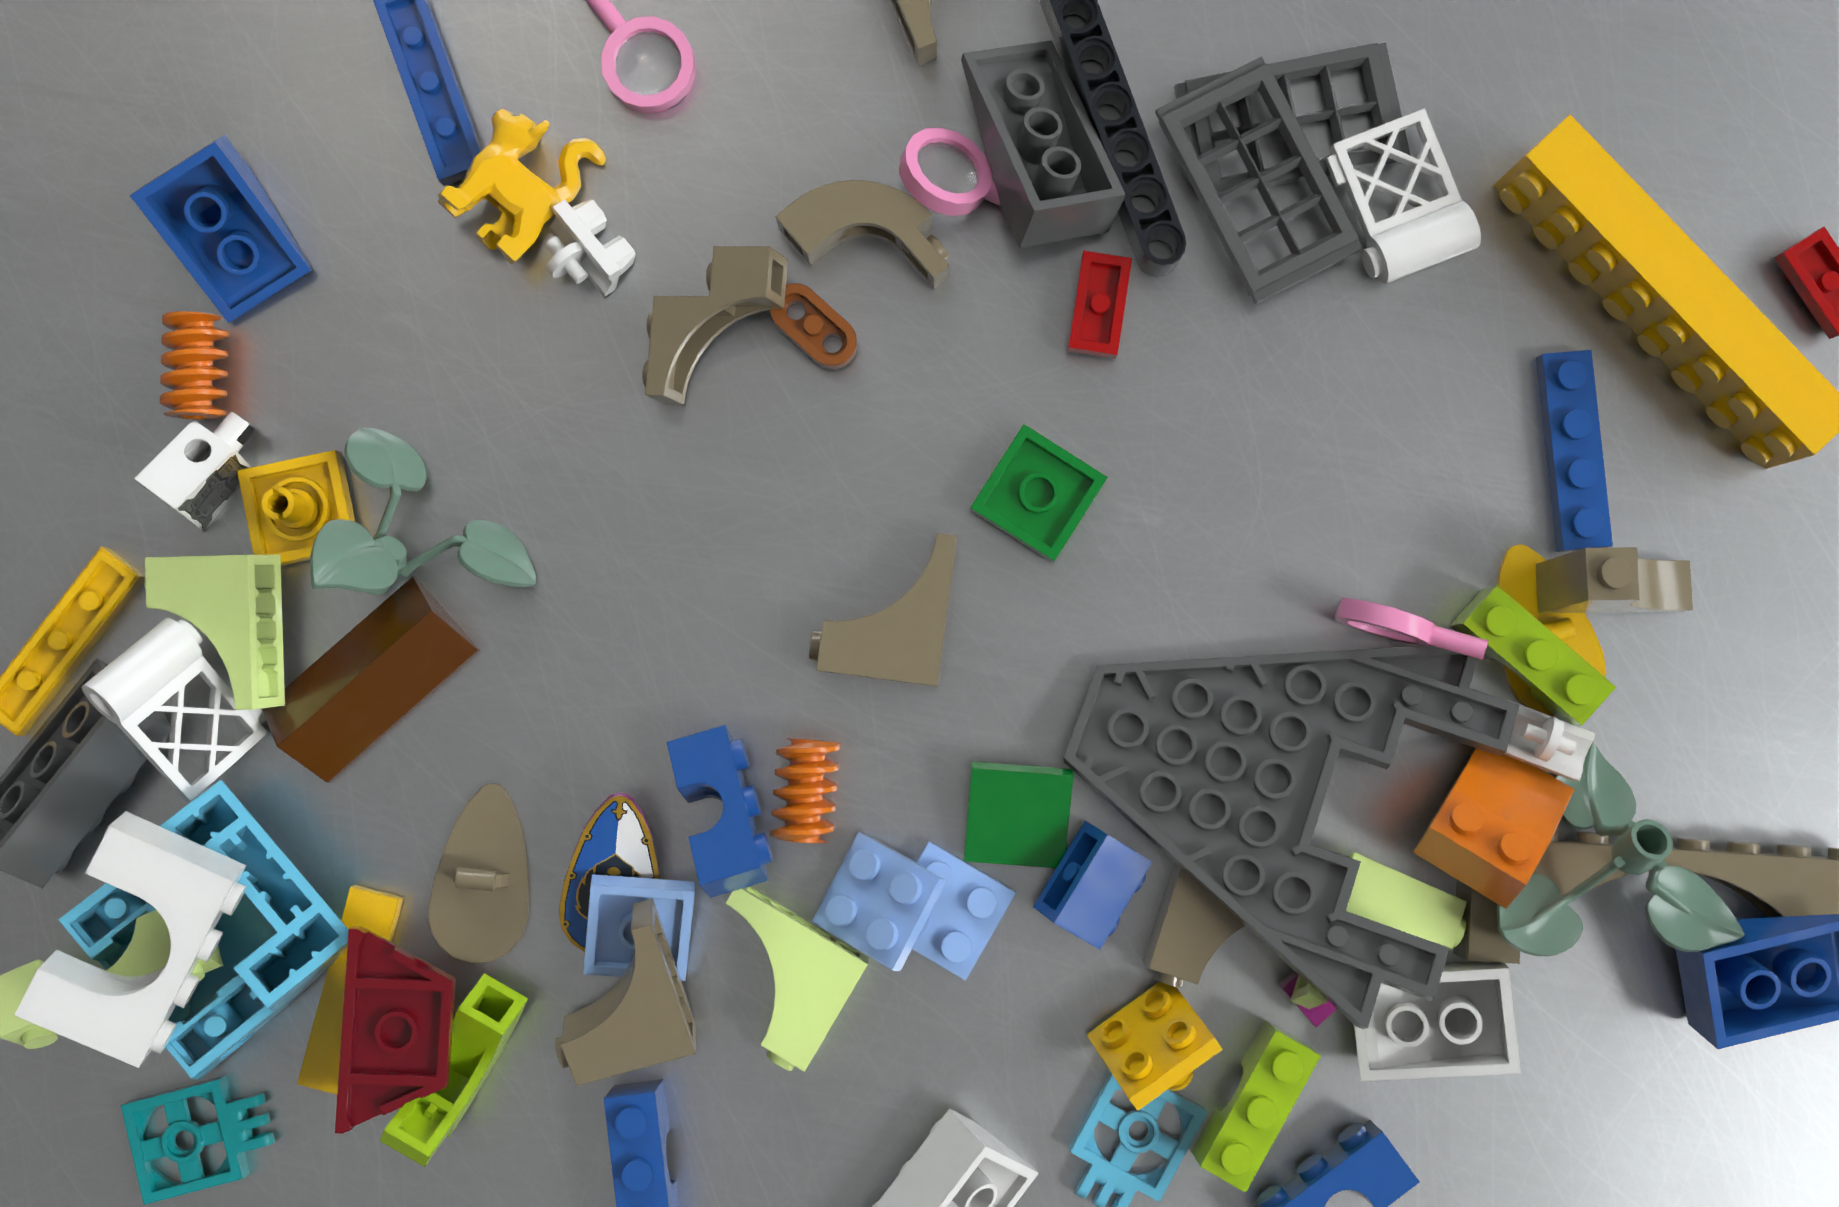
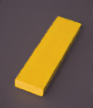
[0,546,145,736]
[297,885,404,1095]

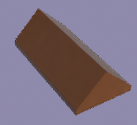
[262,576,480,783]

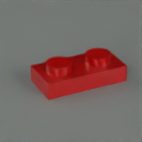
[1774,226,1839,339]
[1067,250,1132,359]

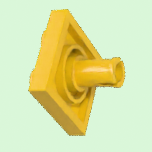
[237,450,355,566]
[1086,982,1223,1111]

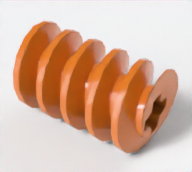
[160,311,229,420]
[770,738,841,843]

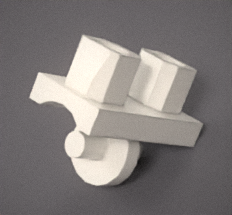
[546,199,636,297]
[1504,700,1596,782]

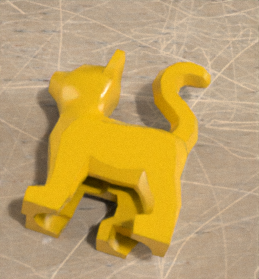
[437,108,606,265]

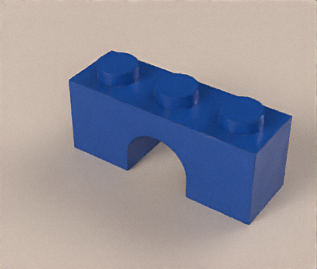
[666,725,773,898]
[604,1079,679,1207]
[1255,1120,1420,1207]

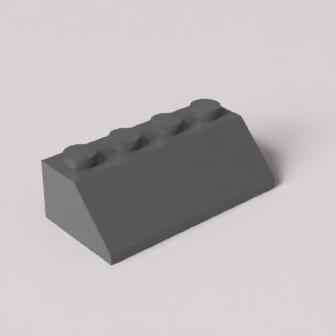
[0,658,170,888]

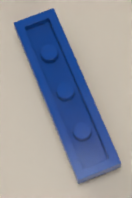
[373,0,482,186]
[1536,350,1613,552]

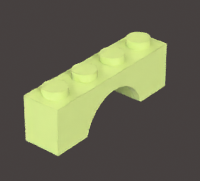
[0,910,223,1049]

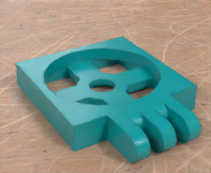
[120,1075,276,1205]

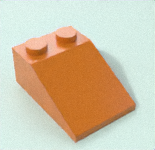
[1413,748,1575,909]

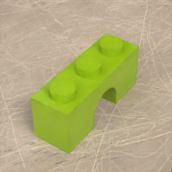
[1450,585,1616,726]
[1191,1019,1321,1193]

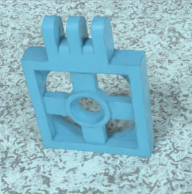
[1069,1072,1208,1207]

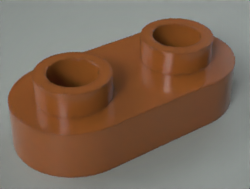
[770,283,857,369]

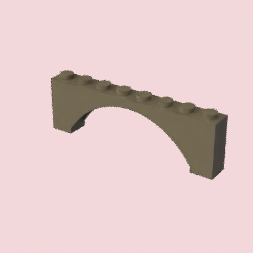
[1453,831,1839,964]

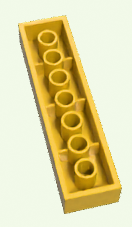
[1493,114,1839,469]

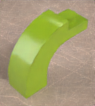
[380,973,528,1167]

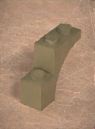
[642,246,788,405]

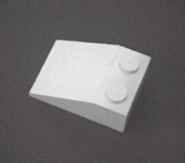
[1354,961,1521,1081]

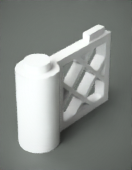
[1325,108,1481,284]
[82,618,268,802]

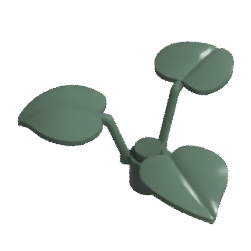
[310,427,536,595]
[1497,742,1745,957]

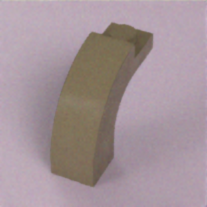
[775,180,950,289]

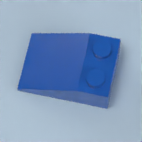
[130,134,312,323]
[1676,914,1839,1049]

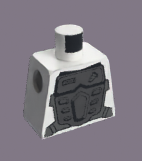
[135,411,256,532]

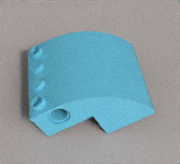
[58,780,349,1080]

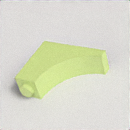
[144,555,285,710]
[1290,852,1467,1009]
[726,886,869,1072]

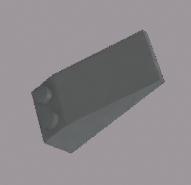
[961,40,1126,248]

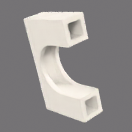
[14,811,247,1068]

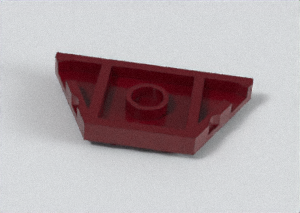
[335,925,456,1134]

